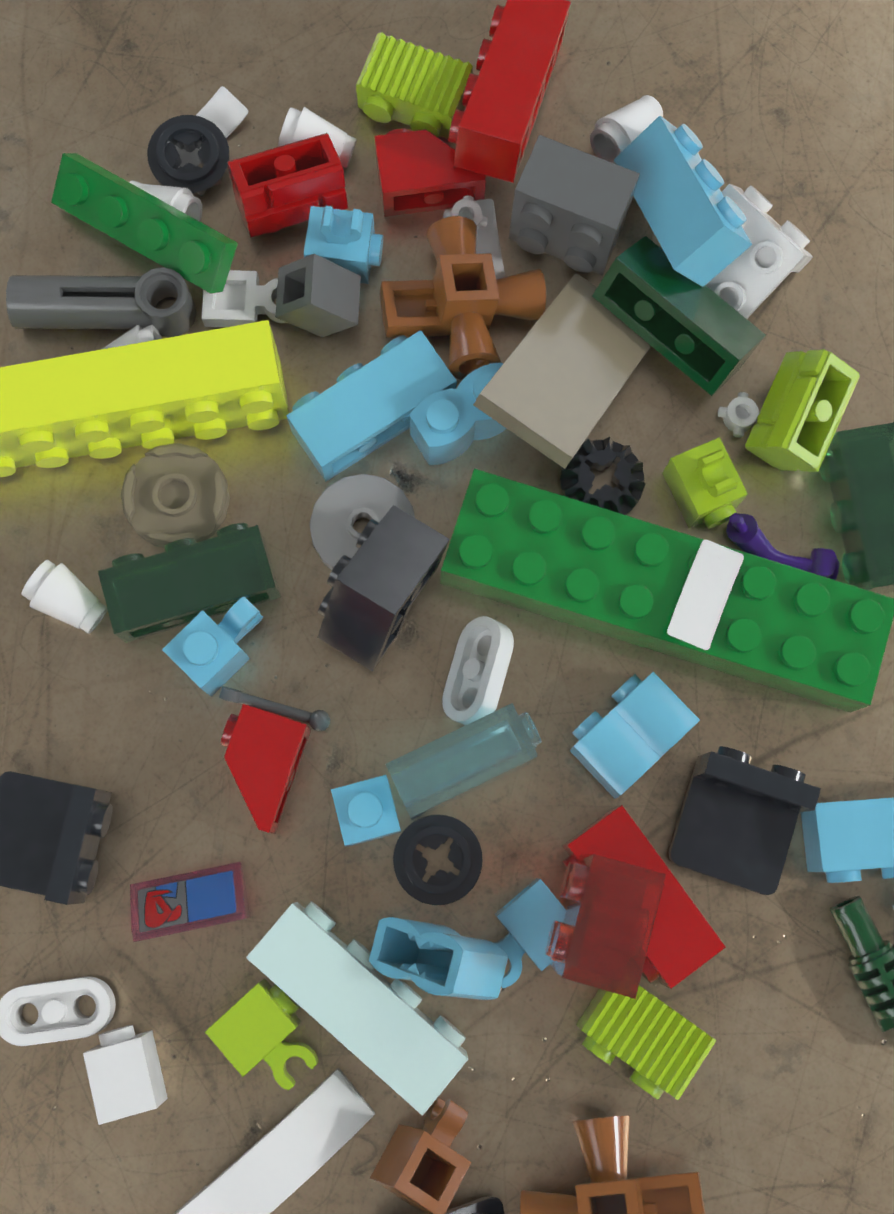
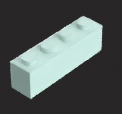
[246,901,468,1116]

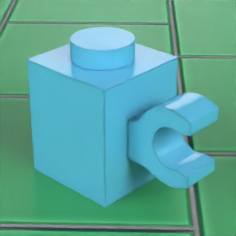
[303,206,383,284]
[162,596,263,697]
[494,878,585,988]

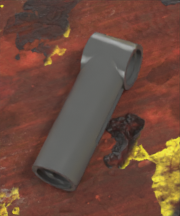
[6,267,197,337]

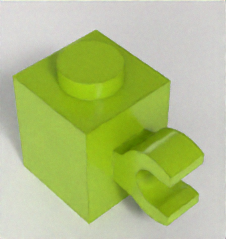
[662,437,748,529]
[205,979,319,1091]

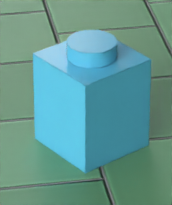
[331,775,402,847]

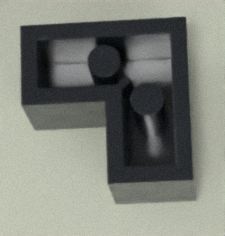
[317,505,450,672]

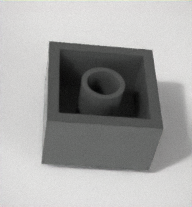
[509,135,640,276]

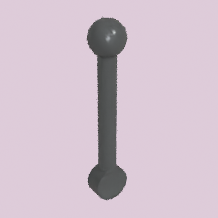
[219,686,330,731]

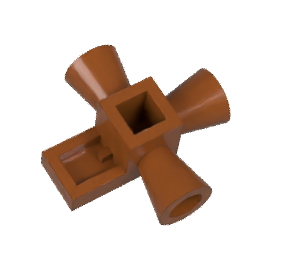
[379,216,546,380]
[520,1115,705,1214]

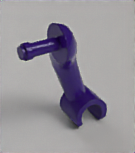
[726,513,840,580]

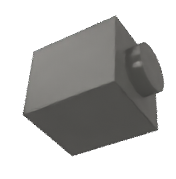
[275,254,361,337]

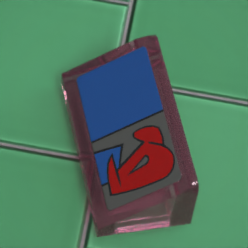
[130,862,251,942]

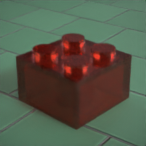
[545,854,666,999]

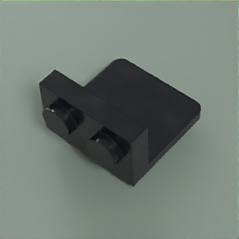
[669,746,821,895]
[0,771,113,905]

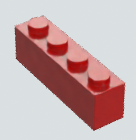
[448,0,571,183]

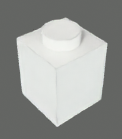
[83,1025,168,1125]

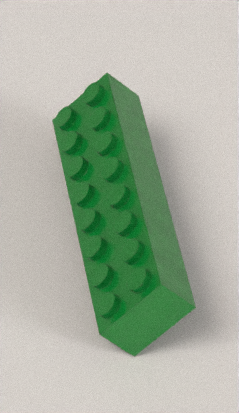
[440,468,894,712]

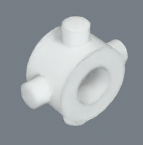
[443,196,488,231]
[718,392,759,438]

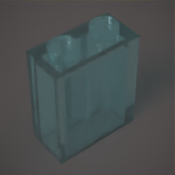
[386,703,541,821]

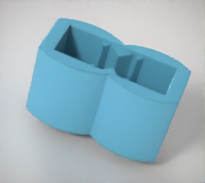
[409,363,507,465]
[570,672,700,799]
[369,917,508,1000]

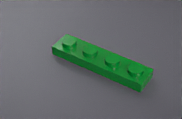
[51,153,238,294]

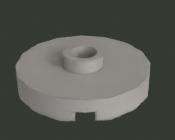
[310,474,415,570]

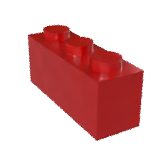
[562,805,726,989]

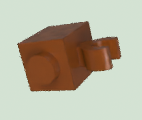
[370,1097,471,1214]

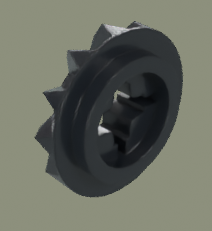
[147,115,230,196]
[560,437,646,515]
[393,814,483,905]

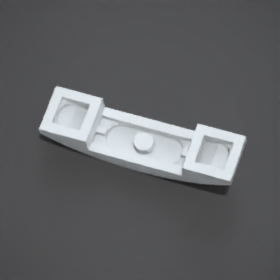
[174,1068,375,1214]

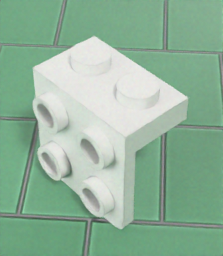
[706,184,813,319]

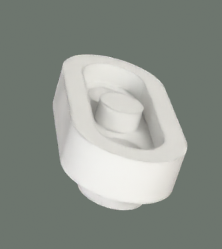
[442,616,514,727]
[0,976,116,1046]

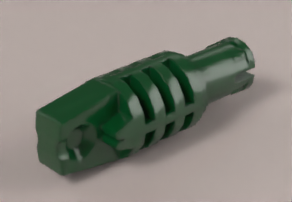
[830,896,894,1032]

